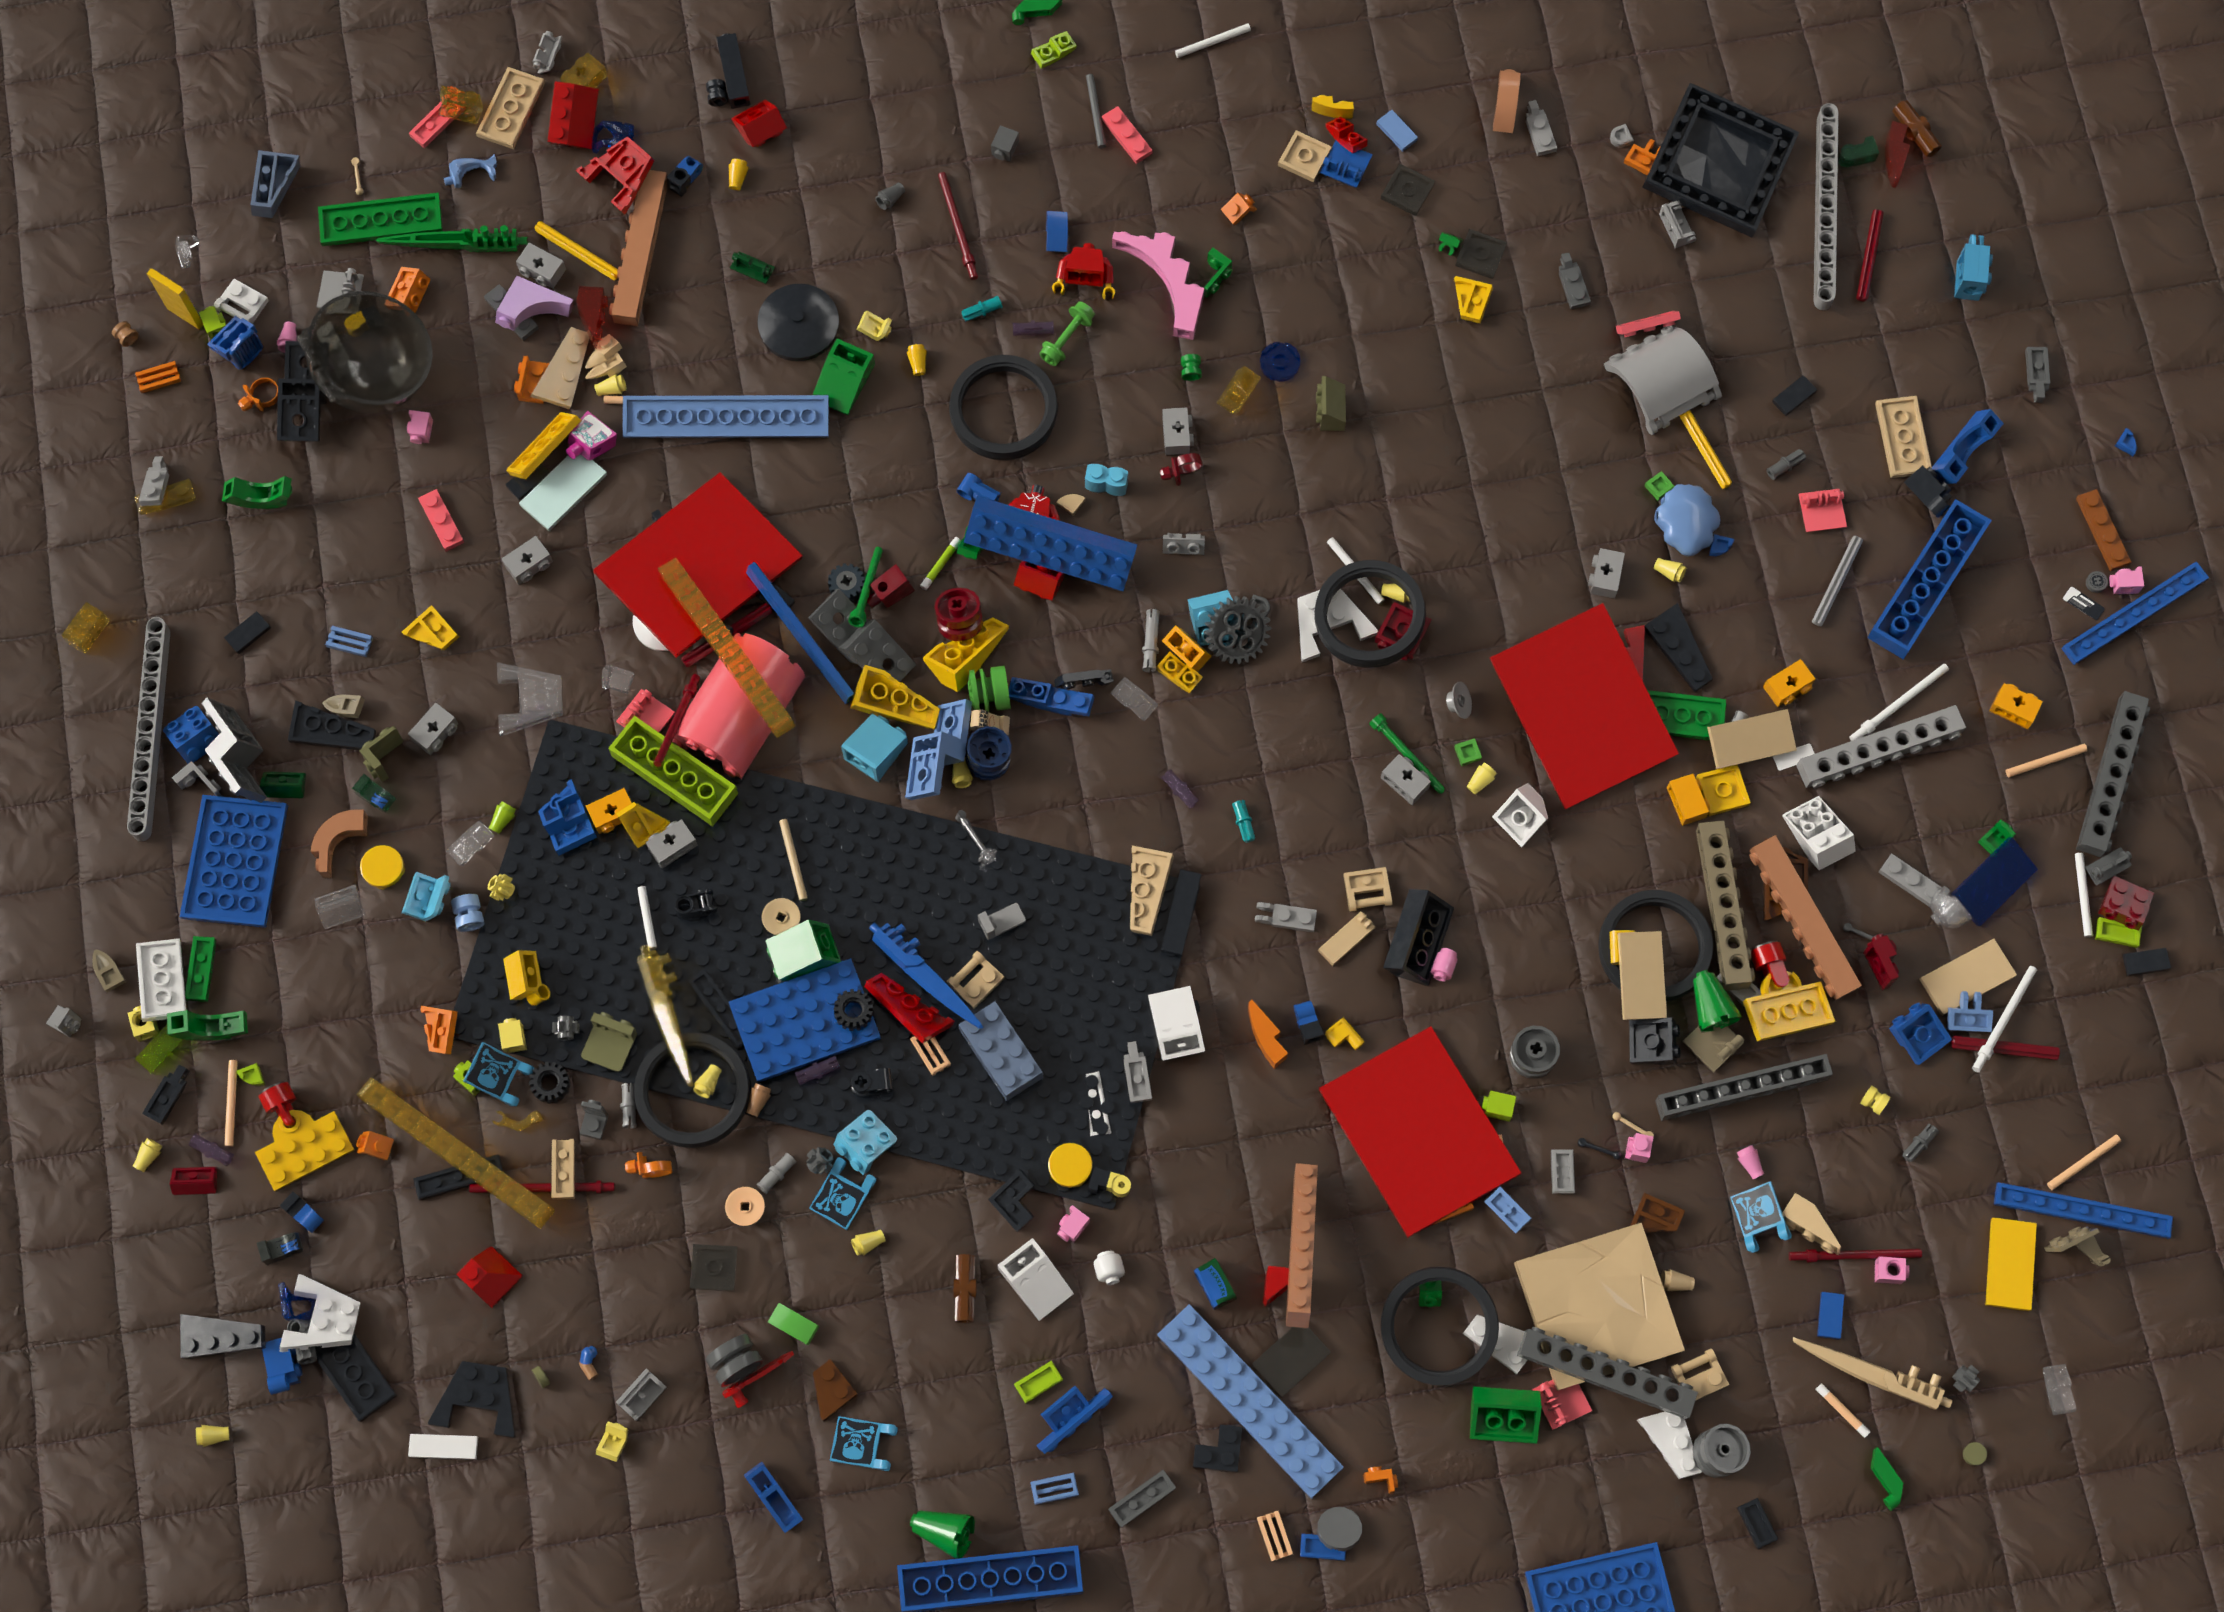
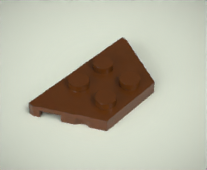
[1764,838,1808,921]

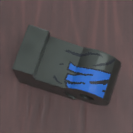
[257,1232,303,1265]

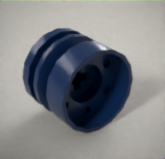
[966,726,1012,781]

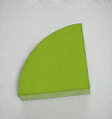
[237,1063,265,1086]

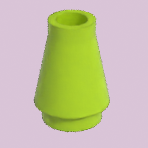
[488,801,516,834]

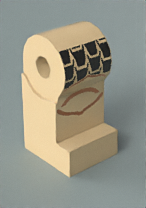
[970,710,1010,735]

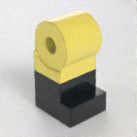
[1088,1167,1131,1197]

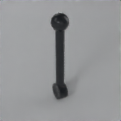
[1577,1138,1622,1160]

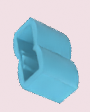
[1085,464,1128,496]

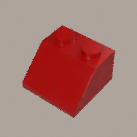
[731,99,787,147]
[1014,561,1065,601]

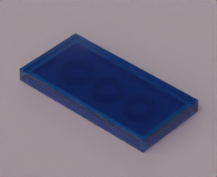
[1951,837,2038,926]

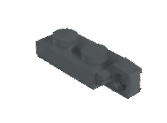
[1559,253,1591,309]
[2025,347,2050,403]

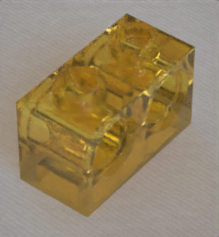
[61,602,110,654]

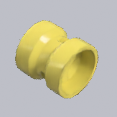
[1860,1085,1891,1115]

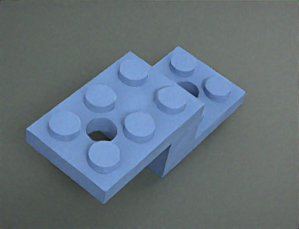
[905,699,972,800]

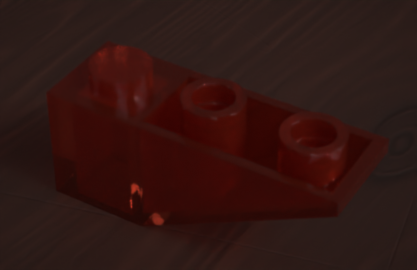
[576,286,608,349]

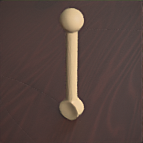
[351,157,364,195]
[1613,1112,1654,1137]

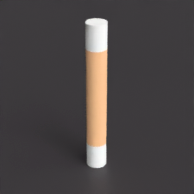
[1815,1383,1871,1438]

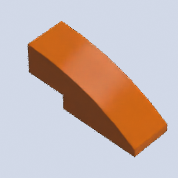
[1248,1000,1288,1069]

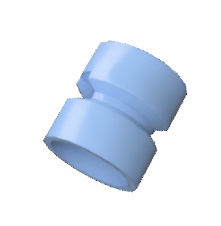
[451,894,485,932]

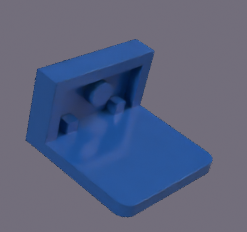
[163,706,219,764]

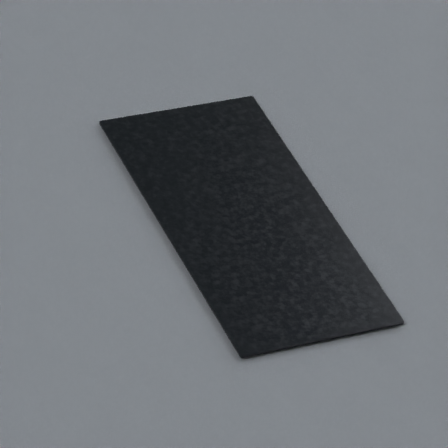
[453,720,1200,1210]

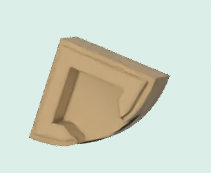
[1056,494,1085,516]

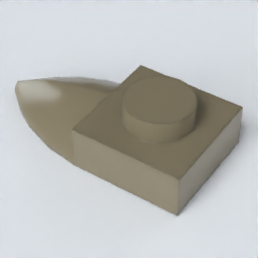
[322,694,365,718]
[92,949,126,993]

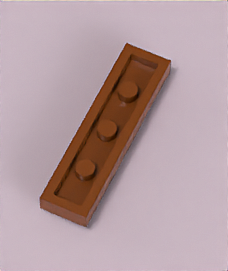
[2076,489,2131,571]

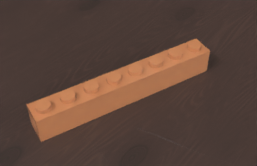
[609,170,667,326]
[1749,835,1862,1000]
[1286,1163,1318,1328]

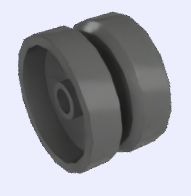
[1509,1025,1560,1079]
[705,1334,763,1387]
[1692,1424,1751,1478]

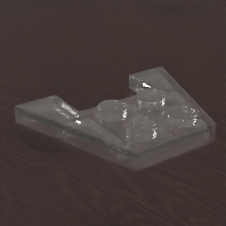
[497,662,563,737]

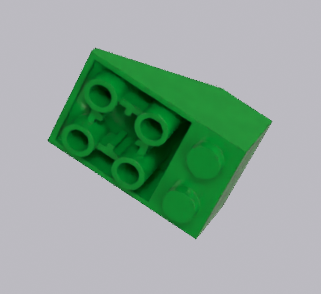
[813,339,875,415]

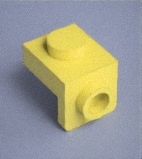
[856,311,892,341]
[596,1422,628,1462]

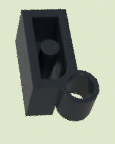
[1904,465,1952,518]

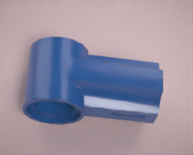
[956,473,1001,502]

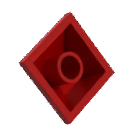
[456,1246,523,1308]

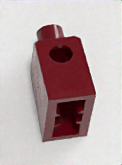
[867,564,915,608]

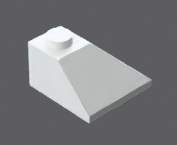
[1492,783,1548,847]

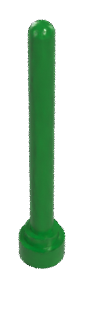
[848,547,883,628]
[1369,713,1445,794]

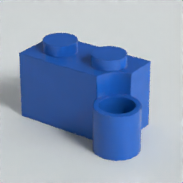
[262,1338,303,1395]

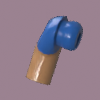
[579,1346,599,1381]

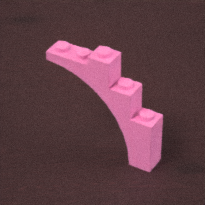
[1112,231,1204,340]

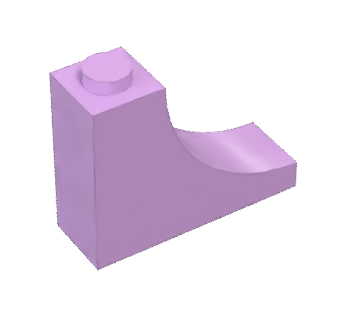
[495,276,573,331]

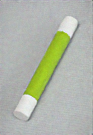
[920,537,961,590]

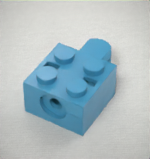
[1954,234,1993,301]

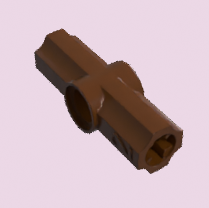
[1892,100,1942,157]
[953,1254,976,1323]

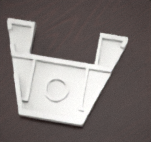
[1297,589,1378,662]
[279,1274,360,1352]

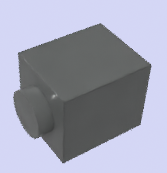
[991,125,1019,161]

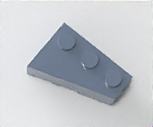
[251,150,300,218]

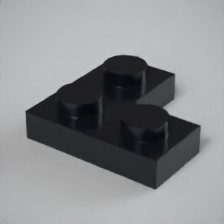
[988,1169,1036,1232]
[1193,1424,1242,1473]

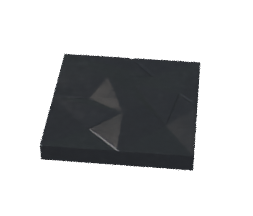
[1642,83,1799,238]

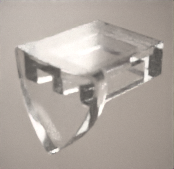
[175,235,199,269]
[602,664,635,694]

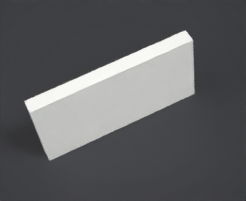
[136,938,186,1022]

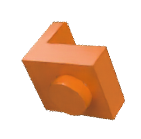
[1221,193,1257,225]
[356,1131,394,1160]
[1363,1467,1398,1494]

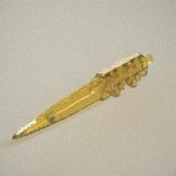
[637,945,693,1086]

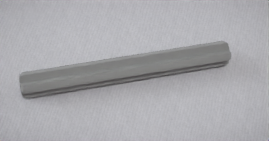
[1812,536,1863,626]

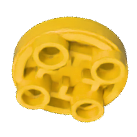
[360,845,405,890]
[1048,1143,1092,1188]

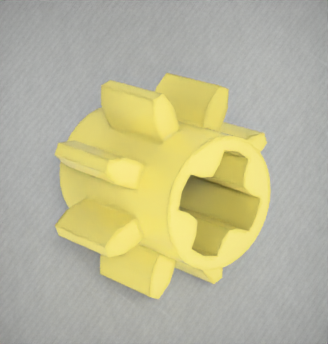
[488,874,515,901]

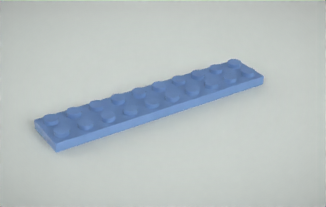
[623,395,829,438]
[1157,1304,1344,1499]

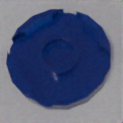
[1260,342,1300,382]

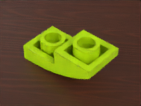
[1031,31,1077,69]

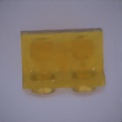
[439,86,483,124]

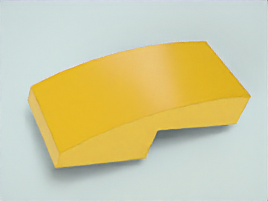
[1312,95,1354,119]
[1156,652,1203,693]

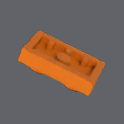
[385,267,430,314]
[514,356,549,404]

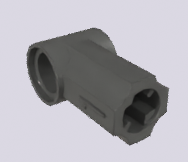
[287,1319,317,1365]

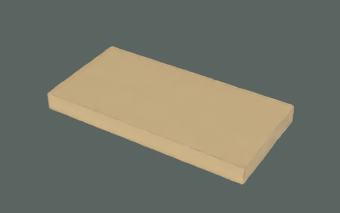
[476,67,545,149]
[1875,396,1932,478]
[1707,709,1797,769]
[1617,931,1667,1020]
[1919,939,2017,1016]

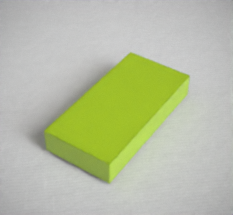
[2095,917,2142,948]
[1014,1360,1063,1404]

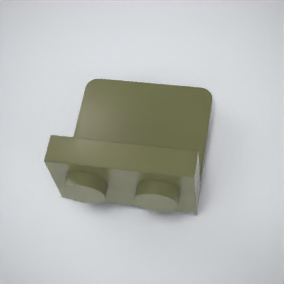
[359,726,403,782]
[581,1012,637,1072]

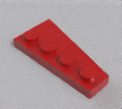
[864,973,954,1044]

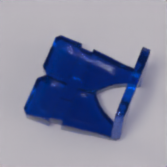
[593,121,634,153]
[278,1282,316,1321]

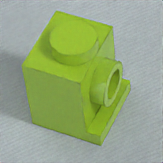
[199,306,226,340]
[453,1060,481,1096]

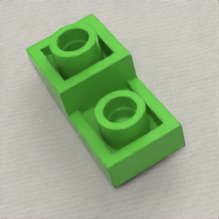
[768,1303,819,1346]

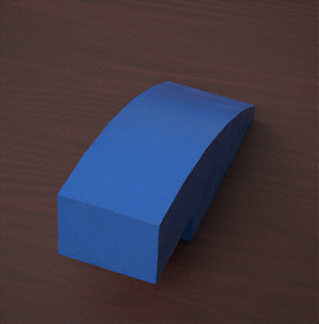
[744,1462,803,1533]

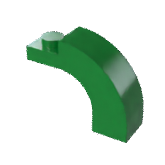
[222,476,292,509]
[167,1010,248,1041]

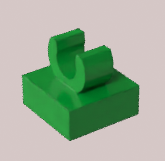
[1439,232,1463,256]

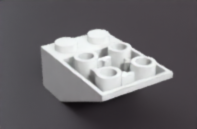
[1783,796,1856,870]
[1148,986,1205,1060]
[998,1238,1074,1321]

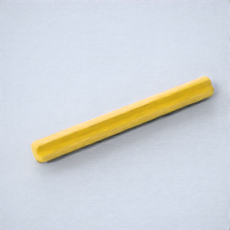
[535,221,618,280]
[1679,410,1732,489]

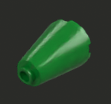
[1693,970,1742,1033]
[910,1510,976,1559]

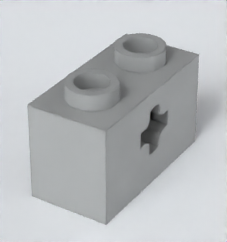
[516,243,566,288]
[1162,408,1194,455]
[502,536,553,585]
[1588,548,1625,599]
[408,703,458,755]
[1381,754,1431,805]
[646,819,698,869]

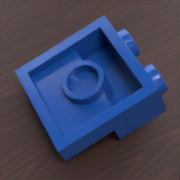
[1889,1003,1952,1065]

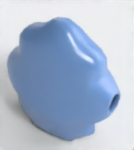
[1655,484,1720,557]

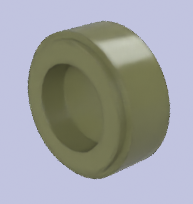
[531,1366,550,1389]
[1963,1442,1987,1466]

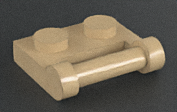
[1343,867,1392,912]
[947,951,1005,1009]
[1671,1349,1729,1401]

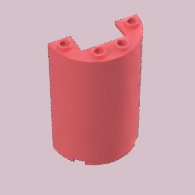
[672,633,805,779]

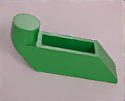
[1012,0,1062,25]
[1871,1447,1903,1511]

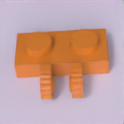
[1623,139,1660,175]

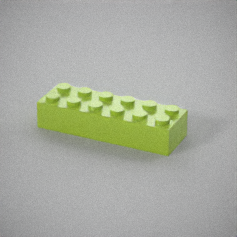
[608,716,738,826]

